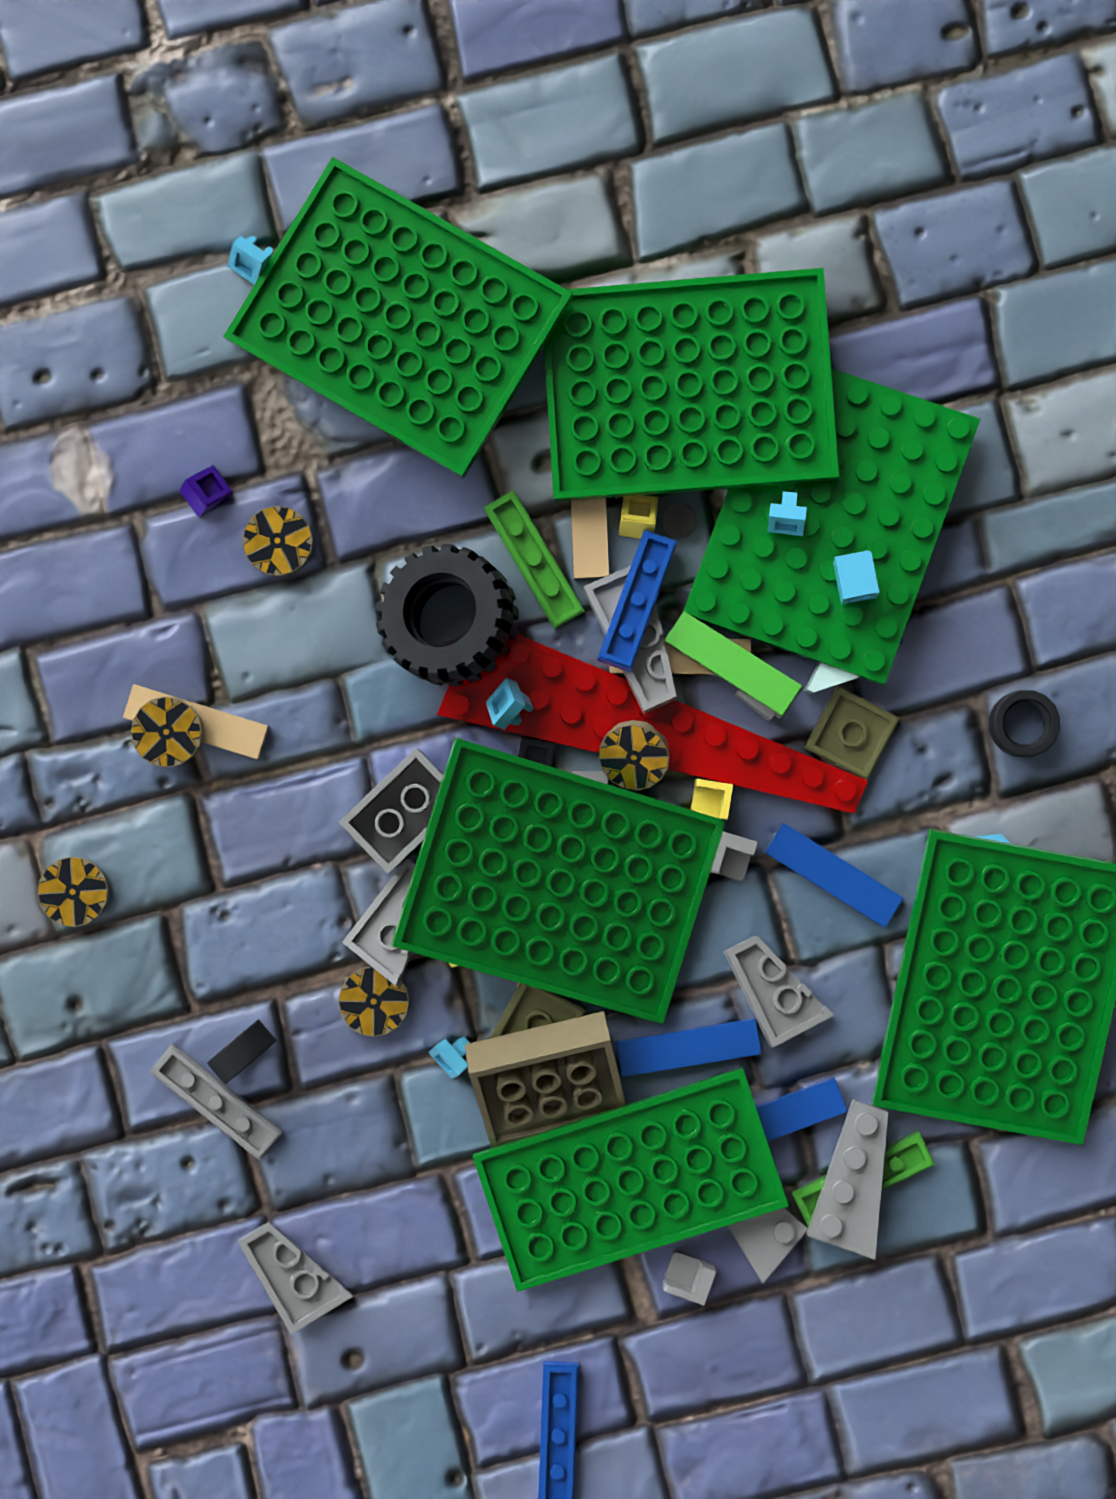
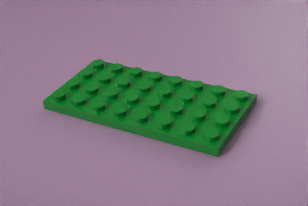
[472,1067,789,1292]

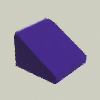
[180,465,233,517]

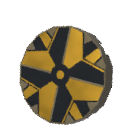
[242,506,314,577]
[131,696,203,767]
[599,720,671,790]
[37,856,110,927]
[338,966,410,1037]

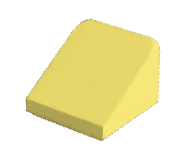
[619,495,658,539]

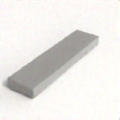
[150,1043,283,1161]

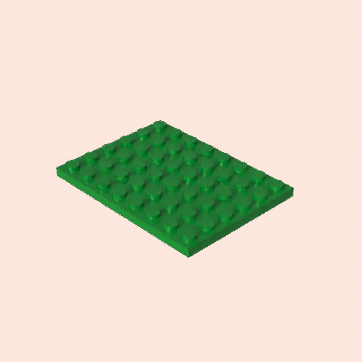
[223,157,573,479]
[544,268,839,502]
[683,368,981,686]
[391,737,726,1024]
[871,828,1116,1145]

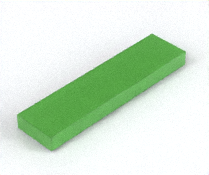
[483,490,585,630]
[664,611,803,717]
[791,1131,935,1226]

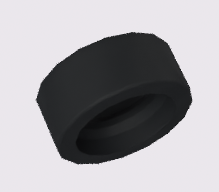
[989,690,1060,757]
[207,1020,276,1084]

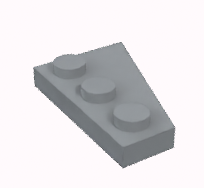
[342,858,416,987]
[723,936,835,1047]
[728,1208,808,1283]
[238,1221,353,1335]

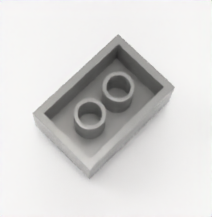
[338,748,443,874]

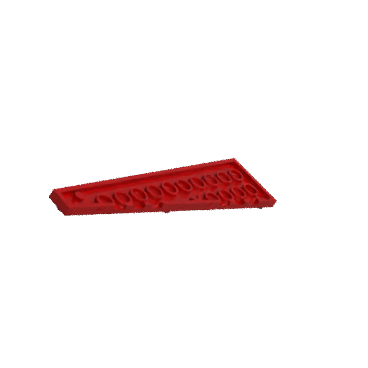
[437,634,868,813]

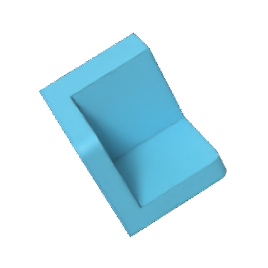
[833,551,879,605]

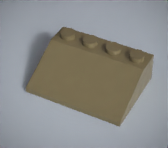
[465,1011,626,1148]

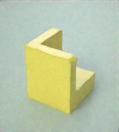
[690,779,733,820]

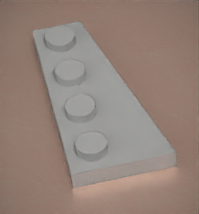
[583,566,676,714]
[806,1099,888,1260]

